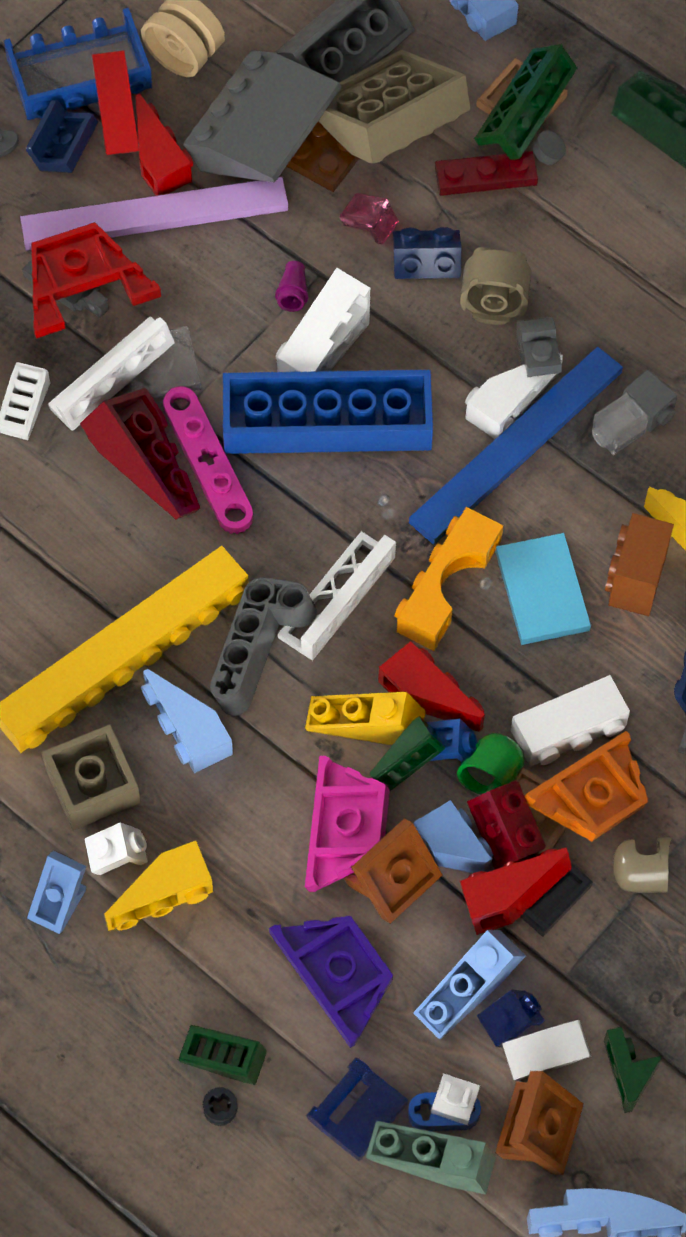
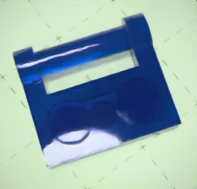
[306,1057,408,1161]

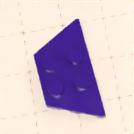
[269,916,393,1048]

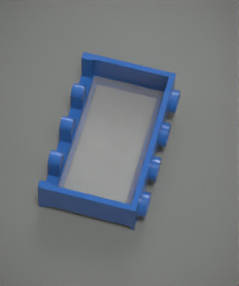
[4,8,152,121]

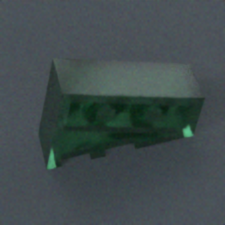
[611,71,686,168]

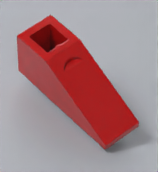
[135,93,194,196]
[378,641,485,732]
[460,847,572,935]

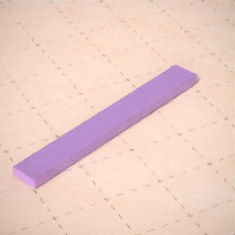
[20,177,288,250]

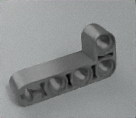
[210,577,317,716]

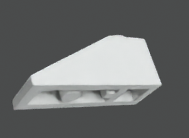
[465,353,563,439]

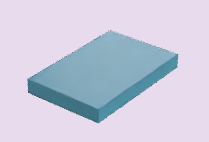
[495,533,591,645]

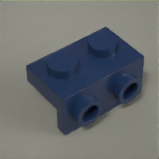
[26,100,98,173]
[393,227,462,279]

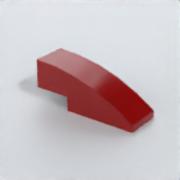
[92,50,139,155]

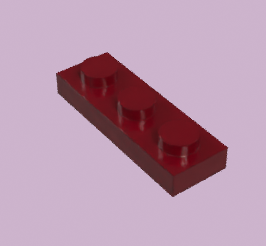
[435,151,538,196]

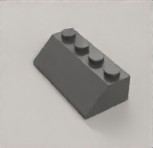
[275,0,415,82]

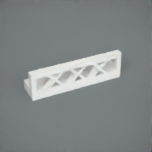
[48,316,175,431]
[278,531,396,661]

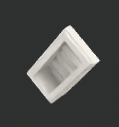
[0,362,50,440]

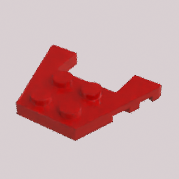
[31,222,161,339]

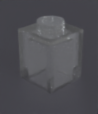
[592,393,649,455]

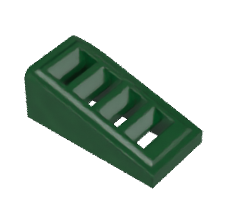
[369,716,446,791]
[178,1025,266,1085]

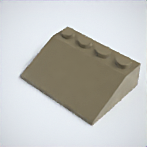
[318,50,471,164]

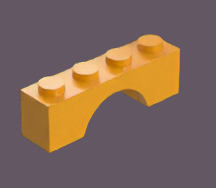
[394,507,503,651]

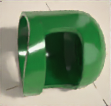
[457,733,525,795]

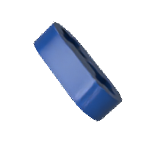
[408,1092,481,1131]

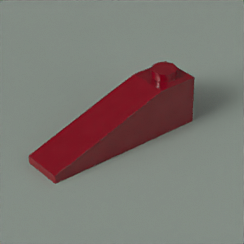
[80,388,200,520]

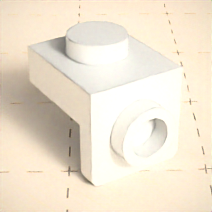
[85,822,147,875]

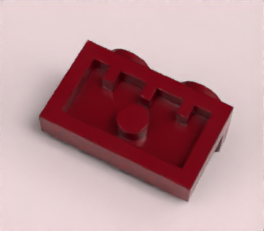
[467,780,546,869]

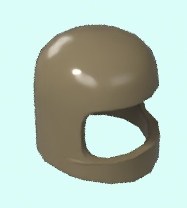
[613,837,671,893]

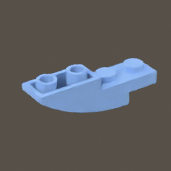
[527,1188,686,1237]

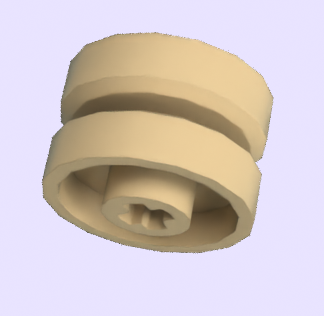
[141,0,225,77]

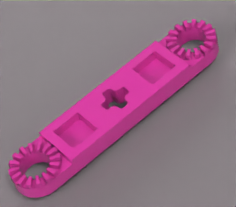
[163,387,253,534]

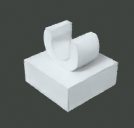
[431,1073,480,1125]

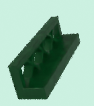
[474,44,577,160]

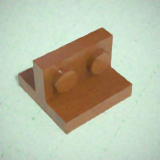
[344,819,443,924]
[495,1071,584,1175]

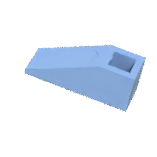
[141,669,233,773]
[414,930,526,1040]

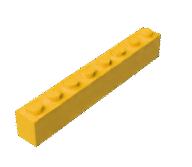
[0,546,249,753]

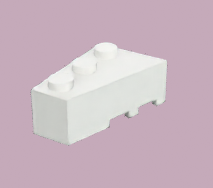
[276,268,370,372]

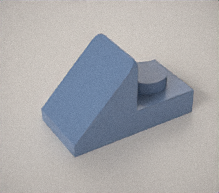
[27,851,86,934]

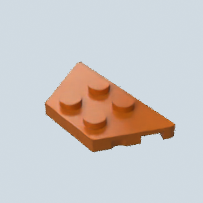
[525,731,649,841]

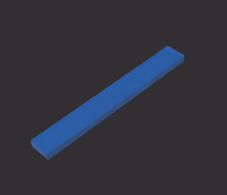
[409,346,623,545]

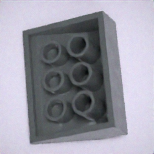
[183,50,342,183]

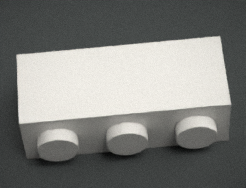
[511,675,630,767]

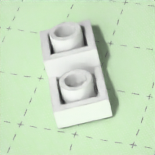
[502,1020,592,1080]

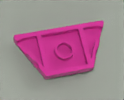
[305,756,390,892]

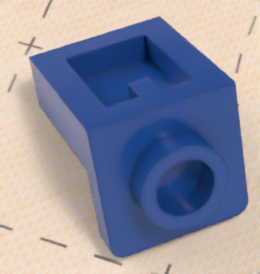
[427,719,477,763]

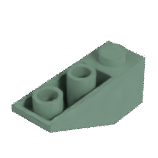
[366,1121,496,1194]

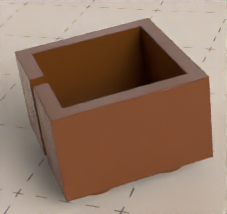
[605,513,674,616]

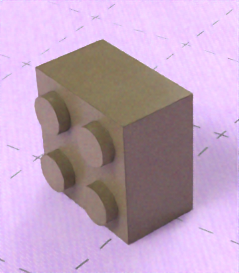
[42,724,141,831]

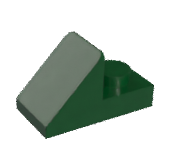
[604,1027,662,1113]

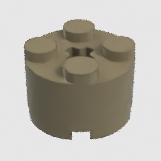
[460,247,531,325]

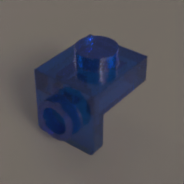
[477,989,545,1047]

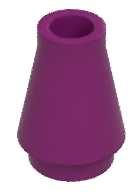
[275,261,308,312]

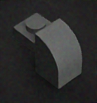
[517,317,562,377]

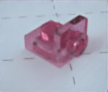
[339,193,398,244]

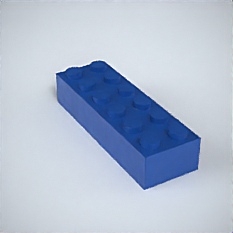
[223,370,433,454]

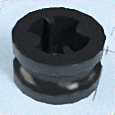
[203,1087,237,1126]

